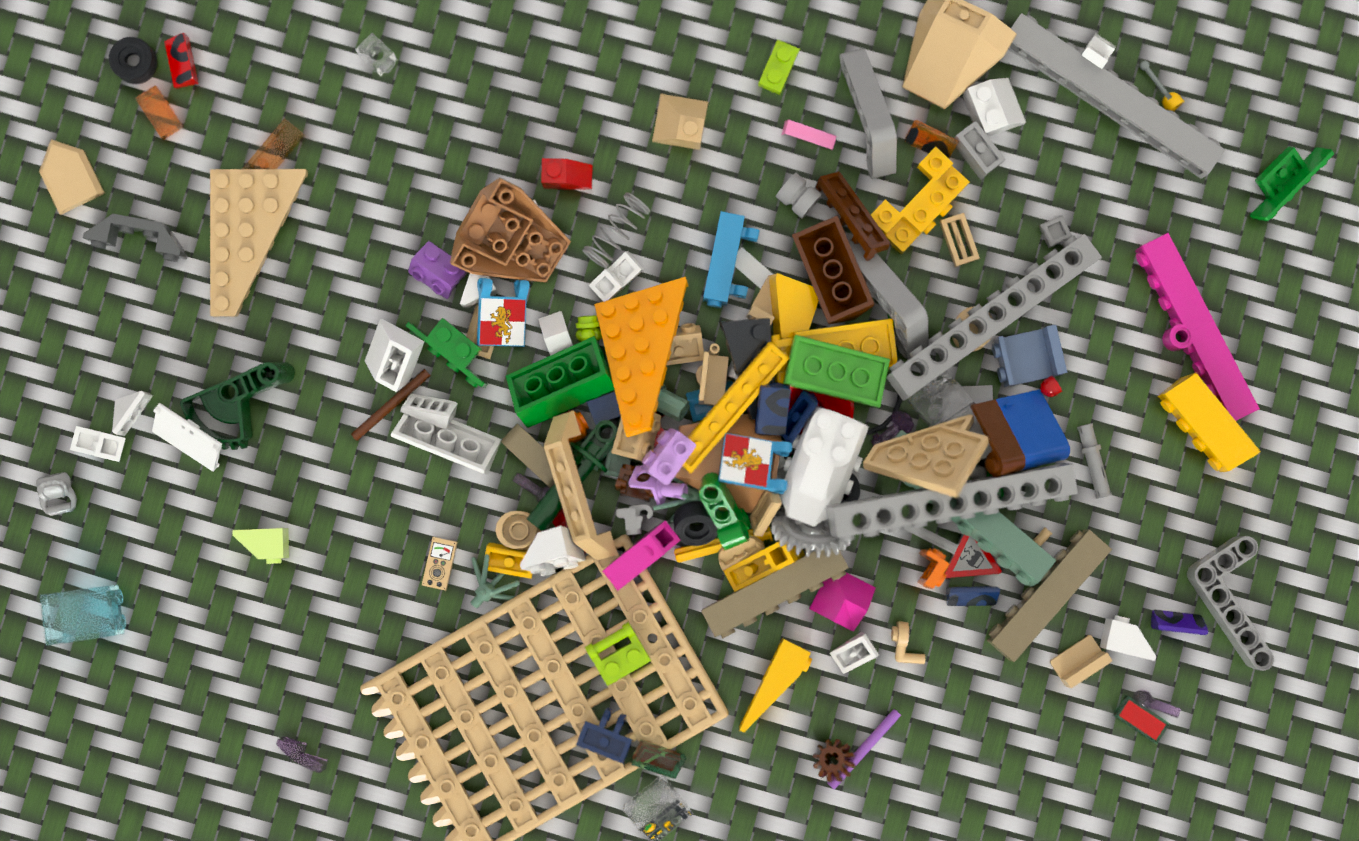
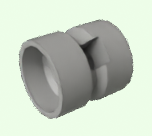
[776,173,822,219]

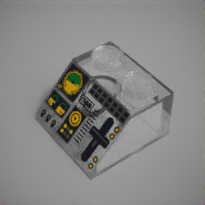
[623,774,694,841]

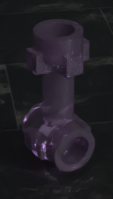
[870,411,914,446]

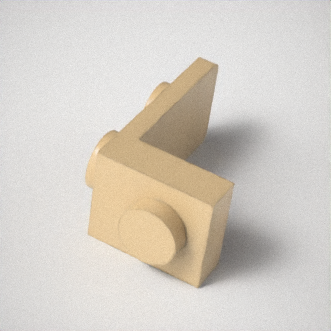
[746,275,775,326]

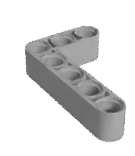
[840,48,897,179]
[848,239,929,359]
[1187,536,1274,670]

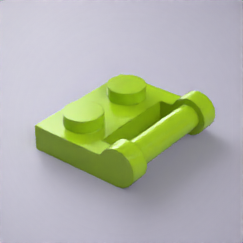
[585,622,651,686]

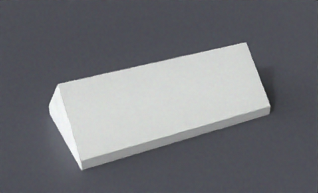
[391,404,502,475]

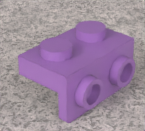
[408,241,467,299]

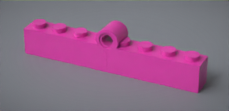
[1135,233,1260,421]

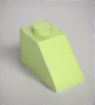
[232,528,289,564]

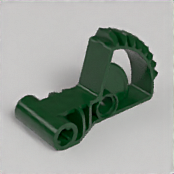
[180,362,295,450]

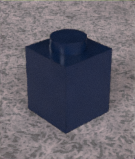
[587,392,621,426]

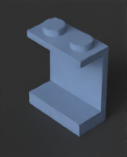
[992,325,1067,387]

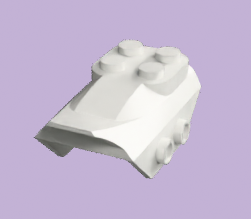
[780,407,869,527]

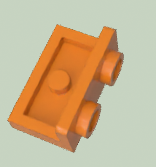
[918,548,949,589]

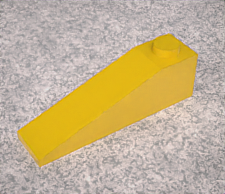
[739,638,812,732]

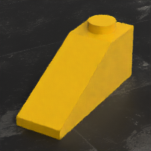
[723,541,805,592]

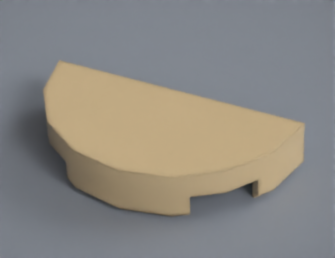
[718,535,765,571]

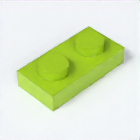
[758,40,800,95]

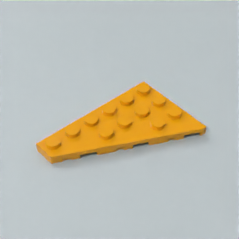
[594,277,688,437]

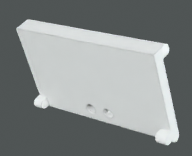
[152,403,222,471]

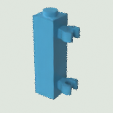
[703,211,760,308]

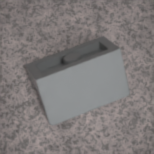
[952,121,1006,180]

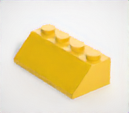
[1158,373,1261,472]

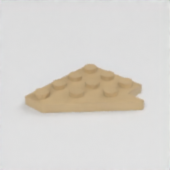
[863,414,989,498]

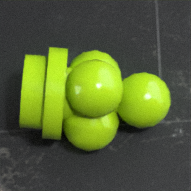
[575,315,602,342]

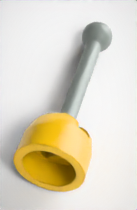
[1140,61,1185,111]

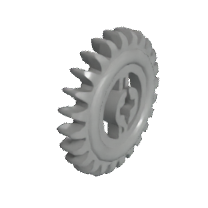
[771,507,851,558]

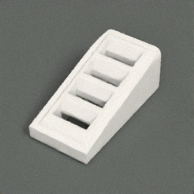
[400,394,458,430]

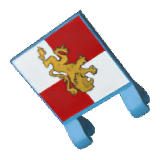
[477,278,529,347]
[718,433,792,495]

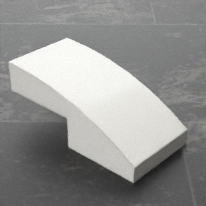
[1082,33,1115,69]
[589,251,644,301]
[70,426,126,462]

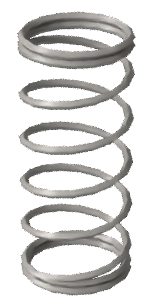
[582,192,650,269]

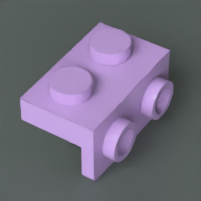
[641,428,696,486]

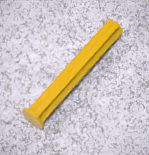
[674,526,773,563]

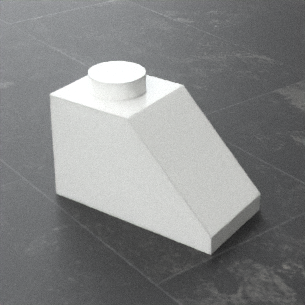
[1100,615,1156,661]

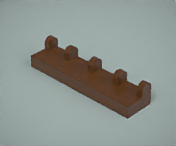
[815,171,891,261]

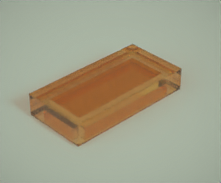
[135,85,184,140]

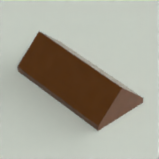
[792,215,875,324]

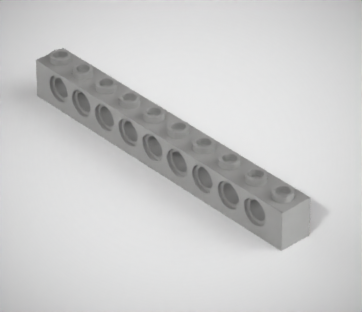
[887,234,1102,401]
[826,463,1078,541]

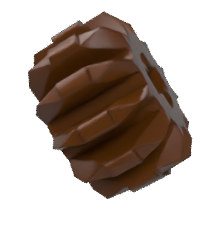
[813,739,855,783]

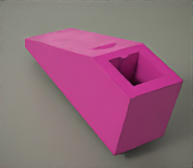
[602,521,680,591]

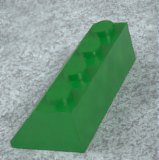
[506,336,615,428]

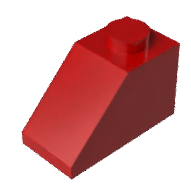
[541,158,593,190]

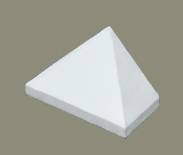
[112,391,153,436]

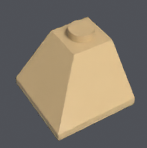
[652,94,708,150]

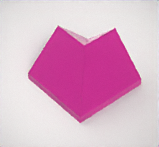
[809,572,876,632]

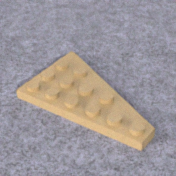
[210,169,308,317]

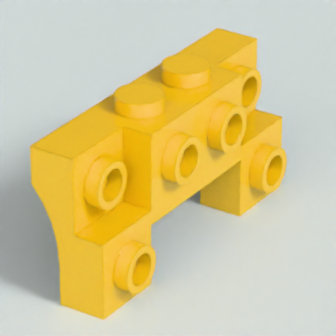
[871,147,969,255]

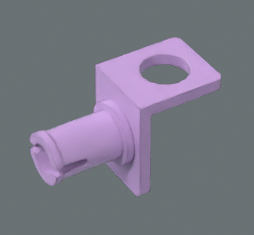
[628,466,688,505]

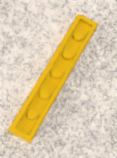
[682,342,789,473]

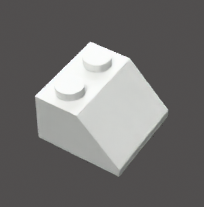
[963,78,1026,137]

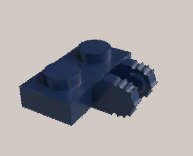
[576,708,633,764]

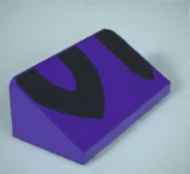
[1151,609,1208,635]

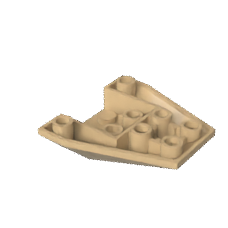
[903,0,1017,109]

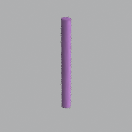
[827,709,901,790]

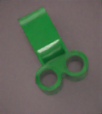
[699,473,751,550]

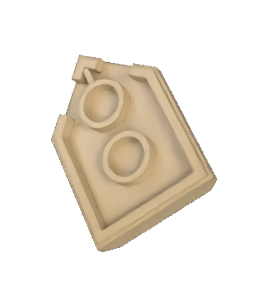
[39,140,105,215]

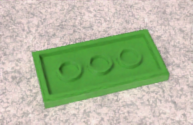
[783,335,890,408]

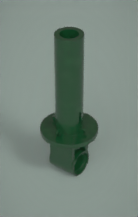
[526,420,618,531]

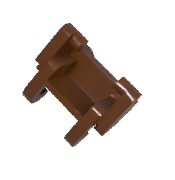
[615,464,655,503]

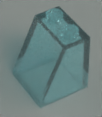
[40,585,126,646]

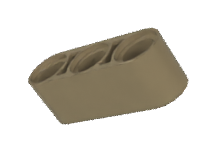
[501,423,555,488]

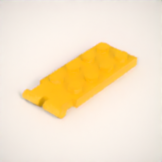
[771,318,898,384]

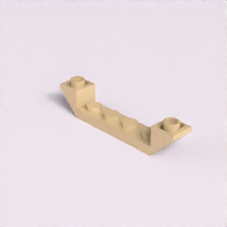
[544,411,618,560]

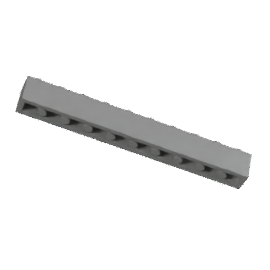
[1008,13,1225,179]

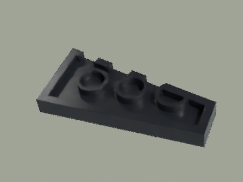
[719,318,774,420]

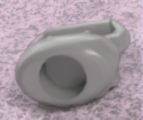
[36,472,77,516]

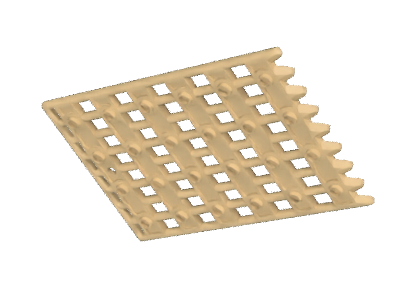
[360,534,729,841]

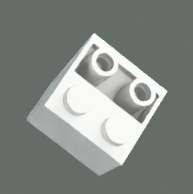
[365,319,425,392]
[520,526,586,576]

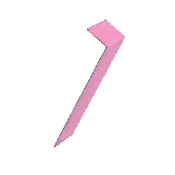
[781,120,836,150]

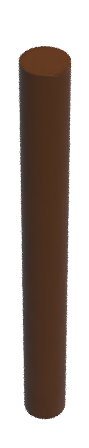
[351,369,431,441]

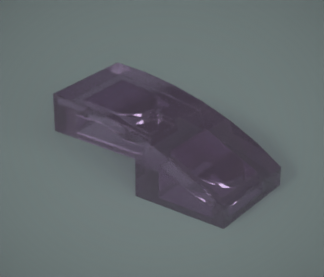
[276,736,328,773]

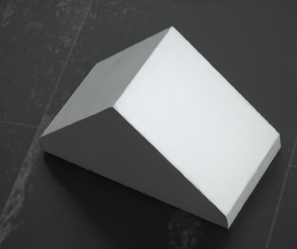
[460,273,498,309]
[538,311,573,355]
[830,632,879,674]

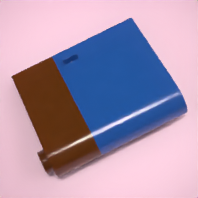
[971,389,1070,477]

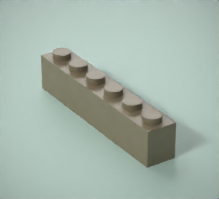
[987,529,1112,662]
[701,548,849,639]

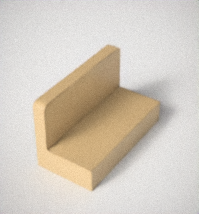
[699,351,729,406]
[1050,635,1112,688]

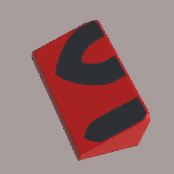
[164,33,199,89]

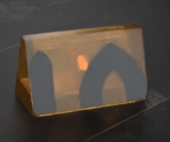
[904,120,958,158]

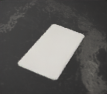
[735,248,773,289]

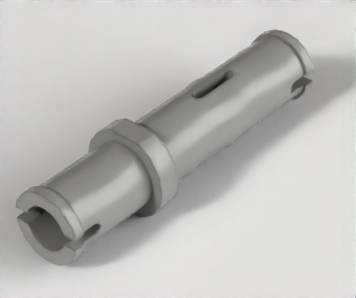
[1077,423,1112,499]

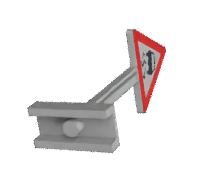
[872,496,1002,578]

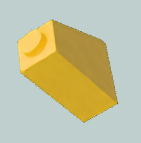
[769,273,819,339]

